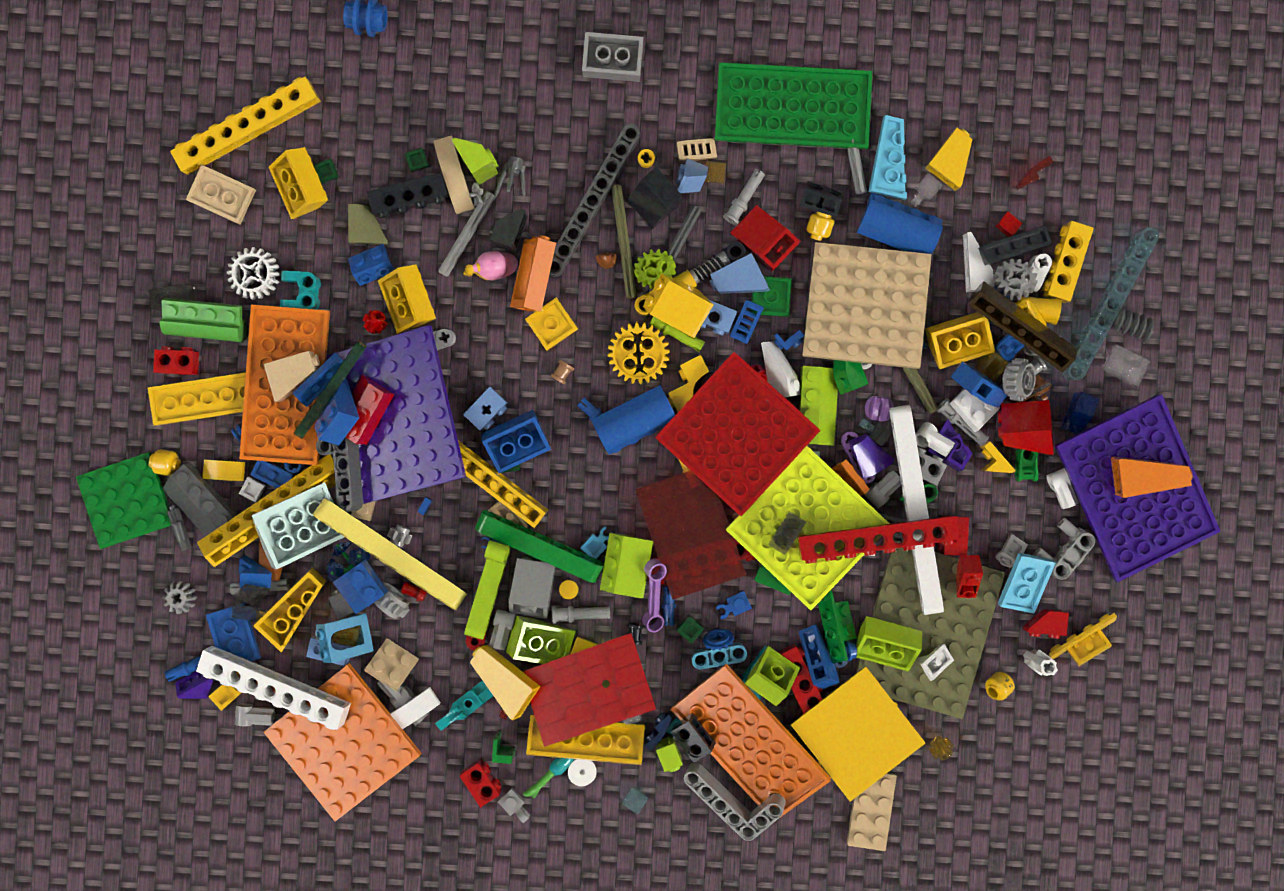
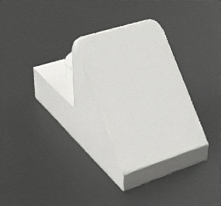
[918,644,954,681]

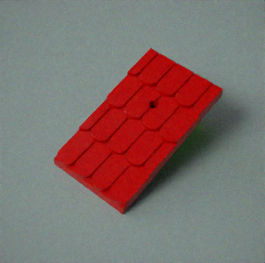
[523,633,656,747]

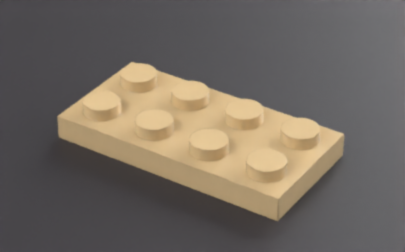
[847,773,897,851]

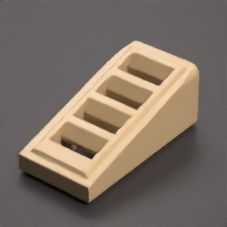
[676,138,717,163]

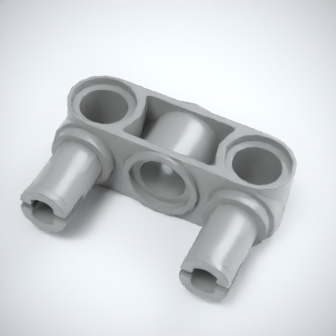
[1033,518,1095,580]

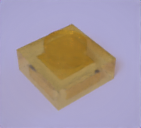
[705,161,726,184]

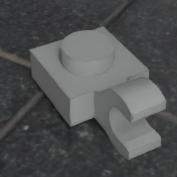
[498,787,530,823]

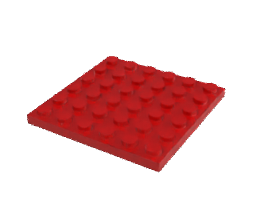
[655,352,821,517]

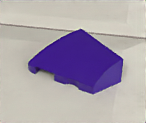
[926,419,972,472]
[848,434,894,479]

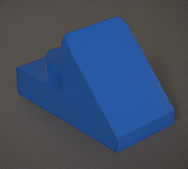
[239,555,272,590]

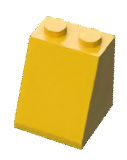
[643,273,714,338]

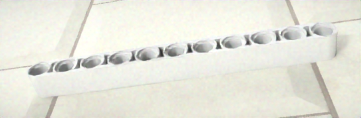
[889,405,944,615]

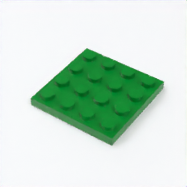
[76,452,171,549]

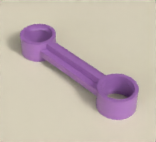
[642,559,667,632]

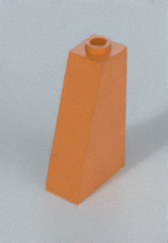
[1111,456,1193,498]

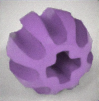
[865,396,894,421]

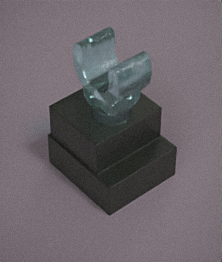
[858,418,892,446]

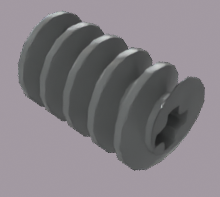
[1109,307,1154,343]

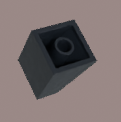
[627,167,682,229]

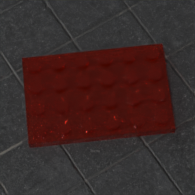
[635,471,746,600]

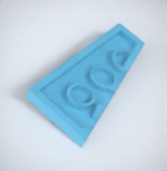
[868,115,907,200]

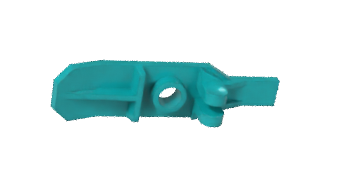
[435,680,493,731]

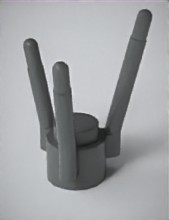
[494,156,526,201]

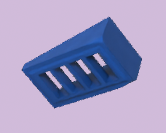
[730,299,764,344]

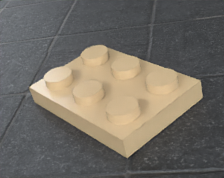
[186,165,256,225]

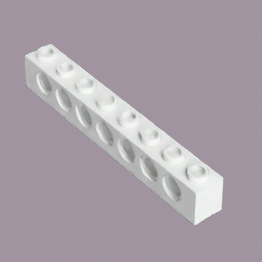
[196,646,351,730]

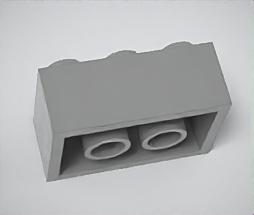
[582,32,643,82]

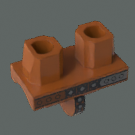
[1016,375,1052,403]

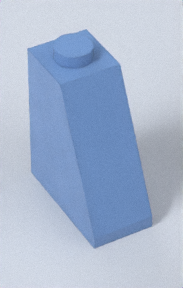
[709,253,770,294]

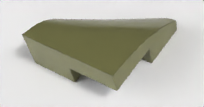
[348,204,388,245]

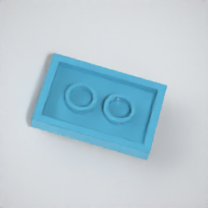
[998,553,1056,613]

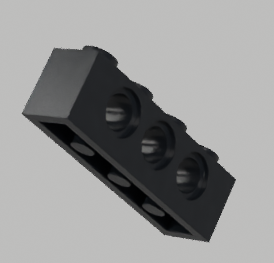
[367,172,450,219]

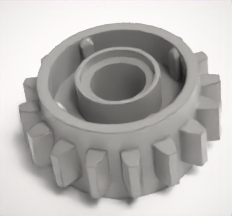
[1003,358,1036,401]
[374,582,410,619]

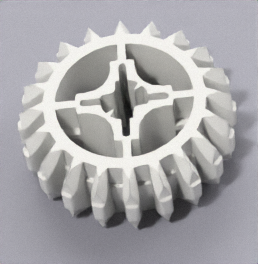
[227,247,280,300]

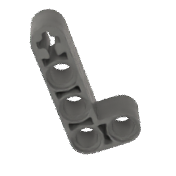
[316,437,363,512]

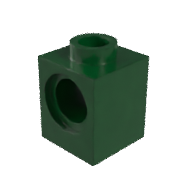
[676,614,704,644]

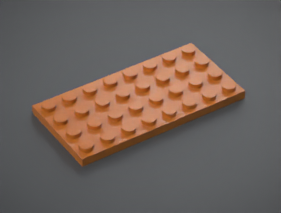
[239,305,330,465]
[670,664,831,817]

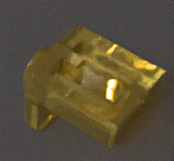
[333,618,360,646]

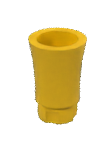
[1017,296,1062,325]

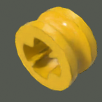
[638,149,655,168]

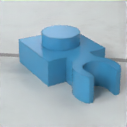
[580,526,613,559]

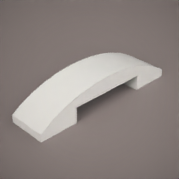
[390,687,441,729]

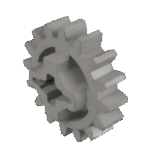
[993,259,1038,300]

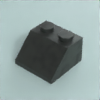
[489,209,528,252]

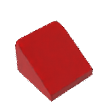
[995,211,1022,237]

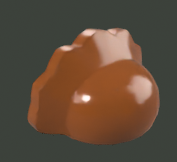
[596,253,617,269]

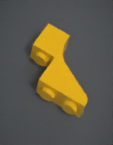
[667,355,709,412]

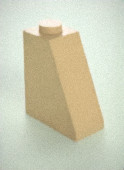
[264,351,320,402]

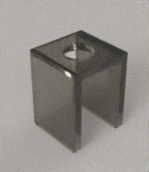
[231,584,270,622]

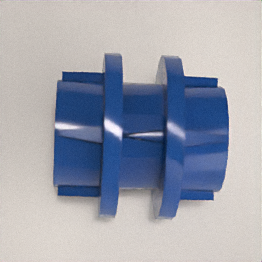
[343,0,388,37]

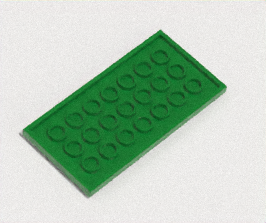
[715,63,873,149]

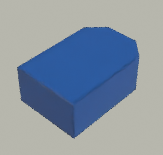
[418,497,433,515]

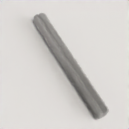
[439,191,495,277]

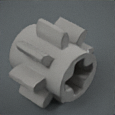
[387,524,412,548]

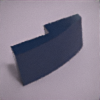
[645,711,672,751]

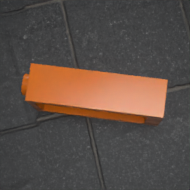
[510,235,556,312]

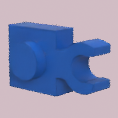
[716,590,752,619]

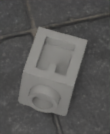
[995,534,1028,568]

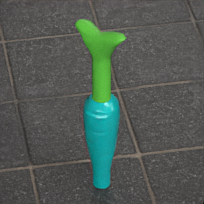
[523,758,575,798]

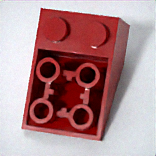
[730,205,801,273]

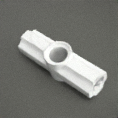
[1023,649,1058,676]

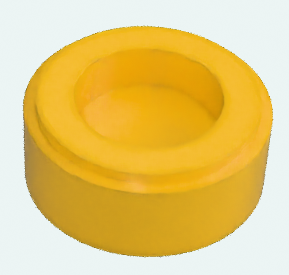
[559,580,579,599]

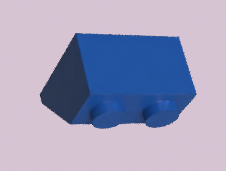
[333,559,388,614]

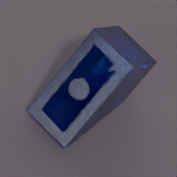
[1061,392,1100,434]

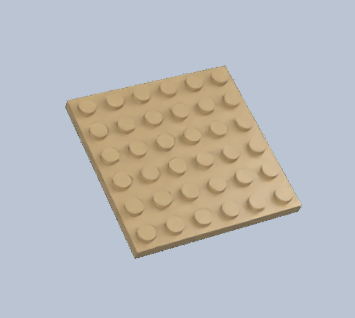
[802,242,932,369]

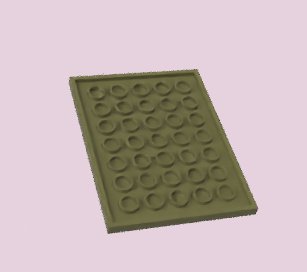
[855,540,1005,719]

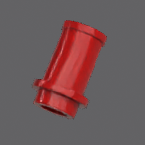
[401,582,427,602]

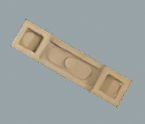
[434,135,475,214]

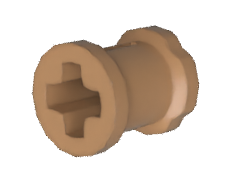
[550,360,574,385]

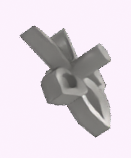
[469,183,483,206]

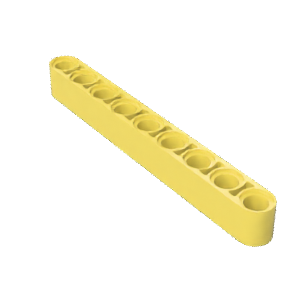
[312,498,467,611]

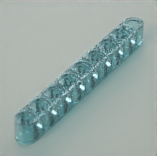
[1062,227,1159,381]

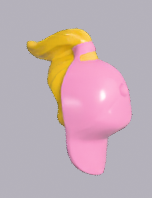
[463,251,518,280]

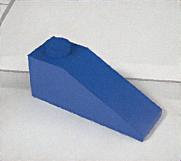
[799,625,840,689]

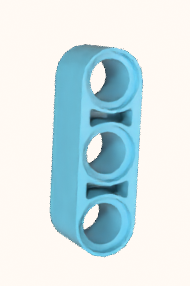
[691,642,747,669]

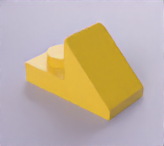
[980,441,1015,473]

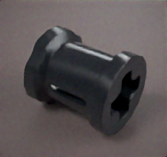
[627,623,644,645]

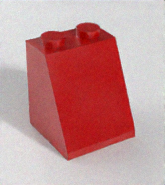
[998,400,1054,455]

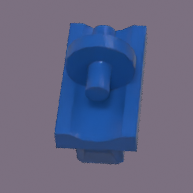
[990,334,1025,364]

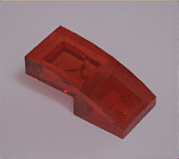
[1016,156,1054,190]

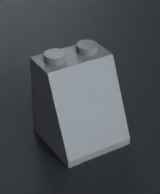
[509,557,555,619]

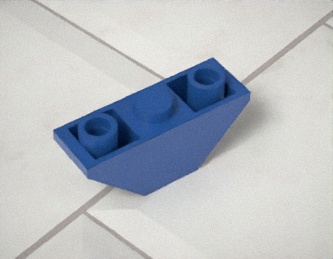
[951,361,1007,408]

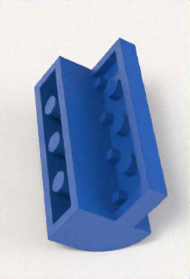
[857,192,943,254]
[591,385,675,455]

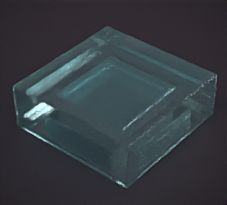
[622,786,648,814]

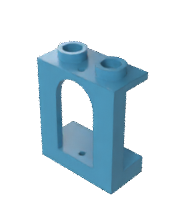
[315,613,374,663]

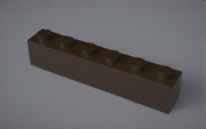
[968,281,1077,373]

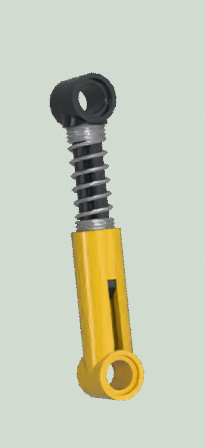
[635,242,746,316]

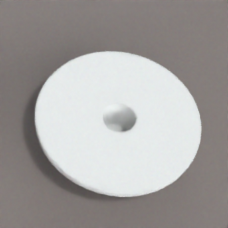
[568,759,596,786]

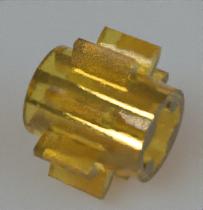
[929,736,954,761]

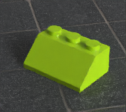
[451,138,499,185]
[600,533,653,598]
[856,616,922,672]

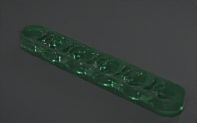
[293,340,367,439]

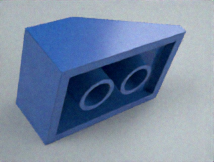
[315,378,359,445]

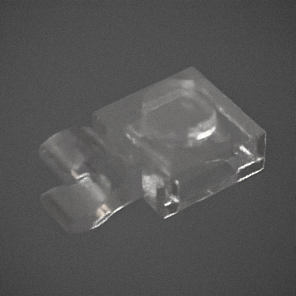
[910,173,943,207]

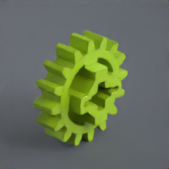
[634,249,676,289]

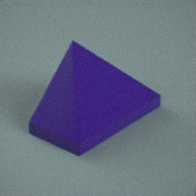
[175,671,213,699]

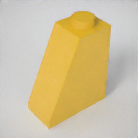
[925,128,972,191]

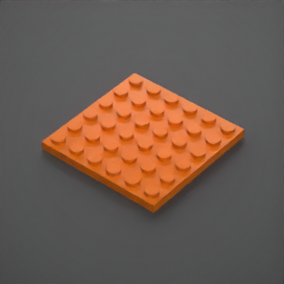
[263,663,422,821]

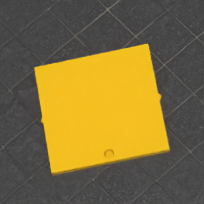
[791,666,925,802]

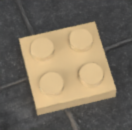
[364,638,419,692]

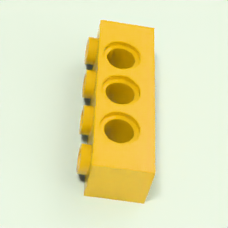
[1042,221,1094,303]

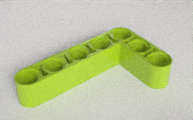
[464,540,510,640]

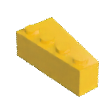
[253,567,326,653]

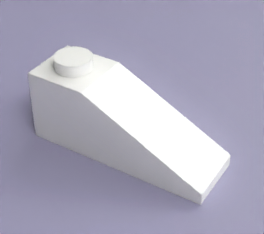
[963,232,995,292]
[761,341,800,397]

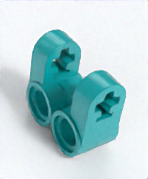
[280,271,321,310]

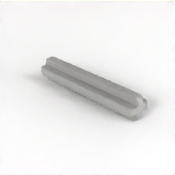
[847,139,867,194]

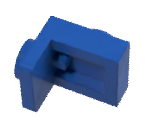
[774,330,805,350]

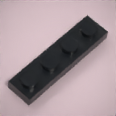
[978,226,1052,266]

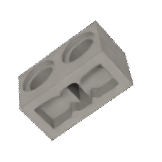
[917,447,947,486]

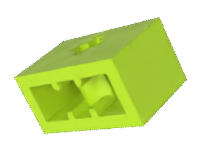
[656,735,683,773]

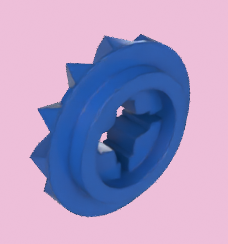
[703,629,734,651]

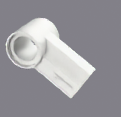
[915,422,955,457]
[1046,468,1078,509]

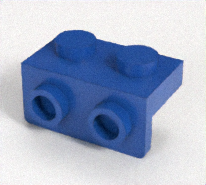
[348,244,394,286]

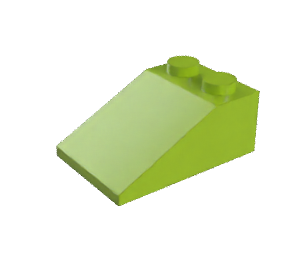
[506,615,576,664]

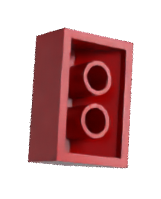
[346,375,394,445]

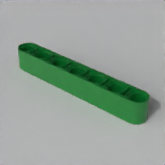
[475,510,604,583]

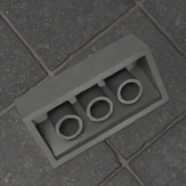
[163,463,238,536]

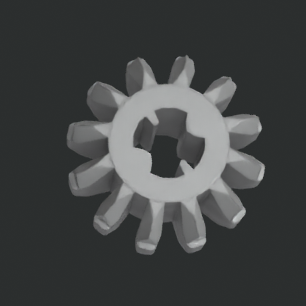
[162,581,197,614]

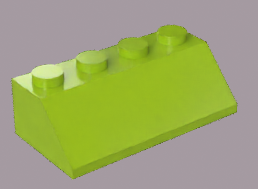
[798,366,838,446]

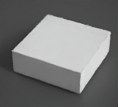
[239,477,266,502]

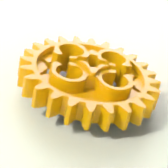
[608,321,670,384]

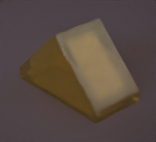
[975,352,1010,381]

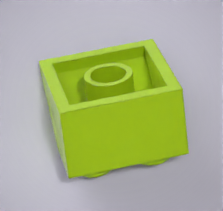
[744,646,800,706]

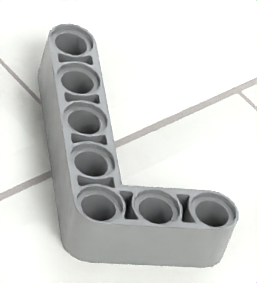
[684,762,786,841]

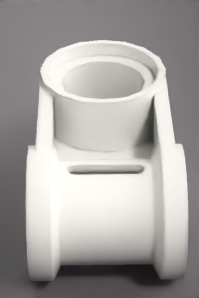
[1025,254,1052,292]

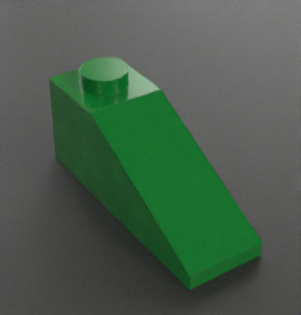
[833,360,869,395]

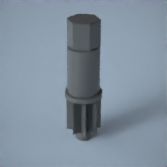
[167,505,192,551]

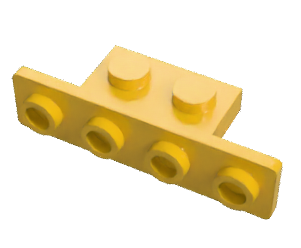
[1049,613,1117,666]

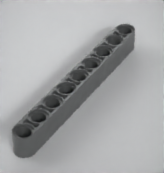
[549,124,639,278]

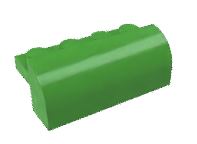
[159,298,247,342]

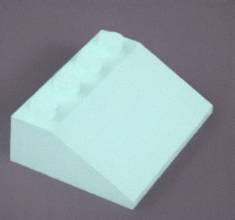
[251,482,344,569]

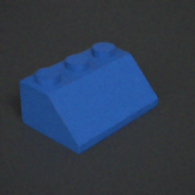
[481,410,551,473]

